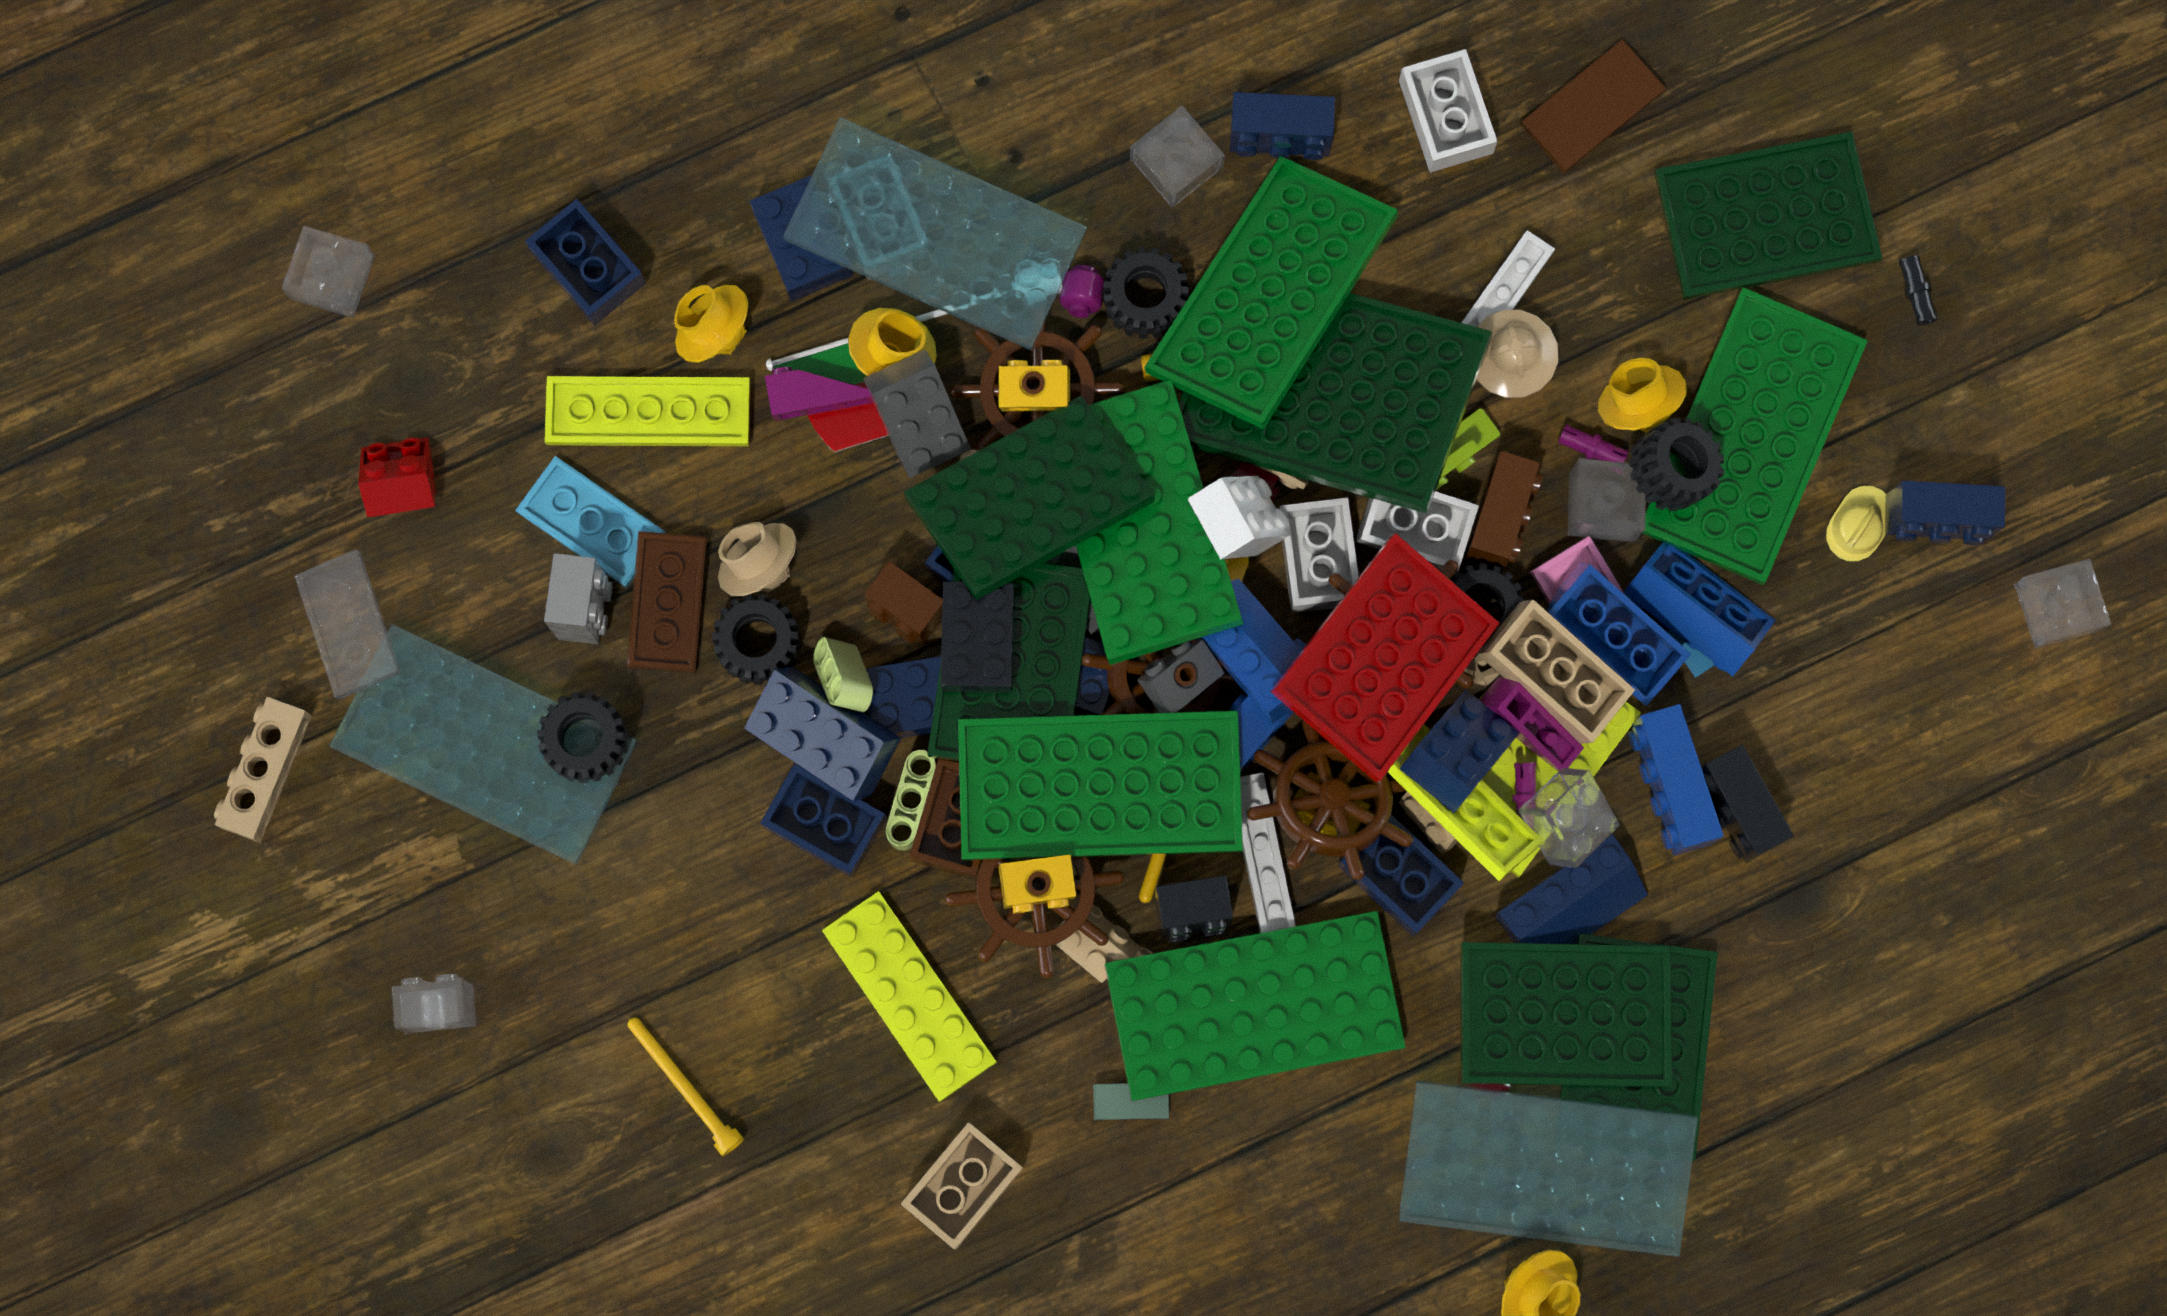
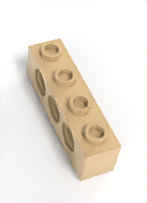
[214,697,312,843]

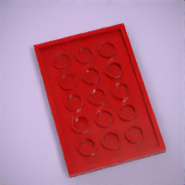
[1270,533,1499,782]

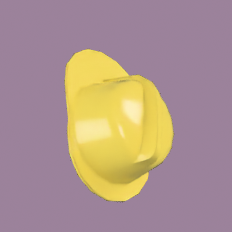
[1826,486,1886,561]

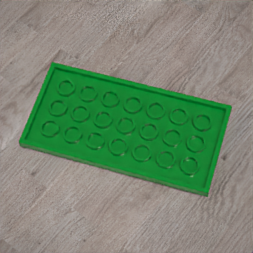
[1145,156,1398,430]
[1638,287,1868,585]
[1076,380,1244,665]
[958,711,1243,860]
[1104,911,1406,1102]

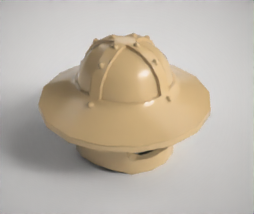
[1477,310,1558,398]
[718,522,797,596]

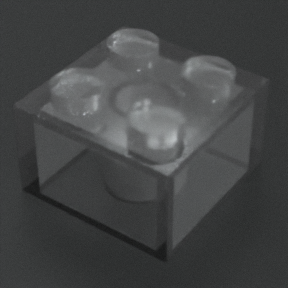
[1130,106,1225,208]
[282,226,375,318]
[1568,458,1646,542]
[2015,559,2111,649]
[1518,768,1620,868]
[392,974,476,1034]

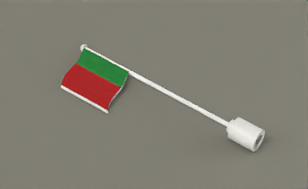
[766,260,1062,452]

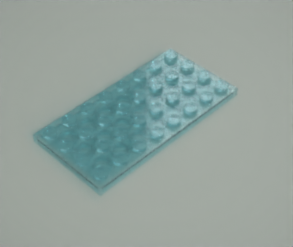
[783,117,1087,350]
[329,624,638,865]
[1399,1081,1698,1257]

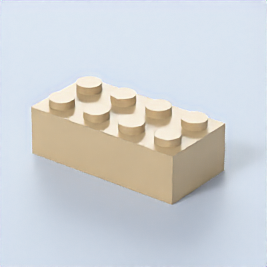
[1478,599,1635,744]

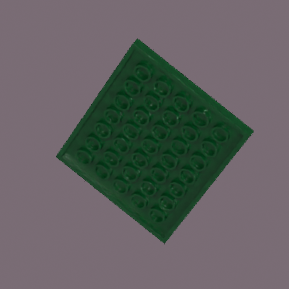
[1179,293,1492,514]

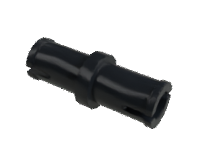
[1899,255,1938,326]

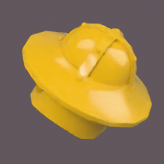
[674,285,749,363]
[848,308,937,376]
[1598,358,1687,433]
[1501,1249,1581,1316]

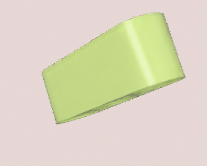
[813,637,873,712]
[886,750,936,851]

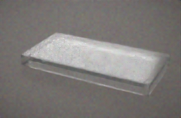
[294,549,401,700]

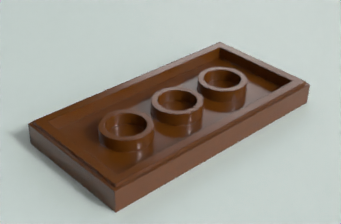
[1521,40,1666,174]
[627,531,707,673]

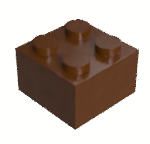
[864,561,943,646]

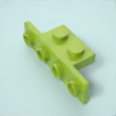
[1436,409,1500,490]

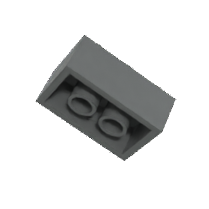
[863,350,971,478]

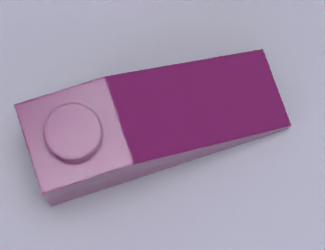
[765,367,874,421]
[1480,677,1584,774]

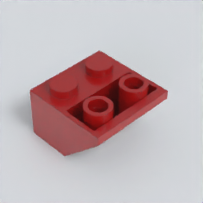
[358,437,436,518]

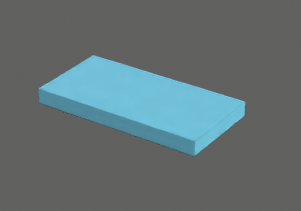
[515,456,666,588]

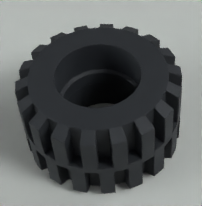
[1103,247,1188,339]
[1629,417,1725,511]
[1450,563,1525,652]
[712,594,801,685]
[537,692,629,783]

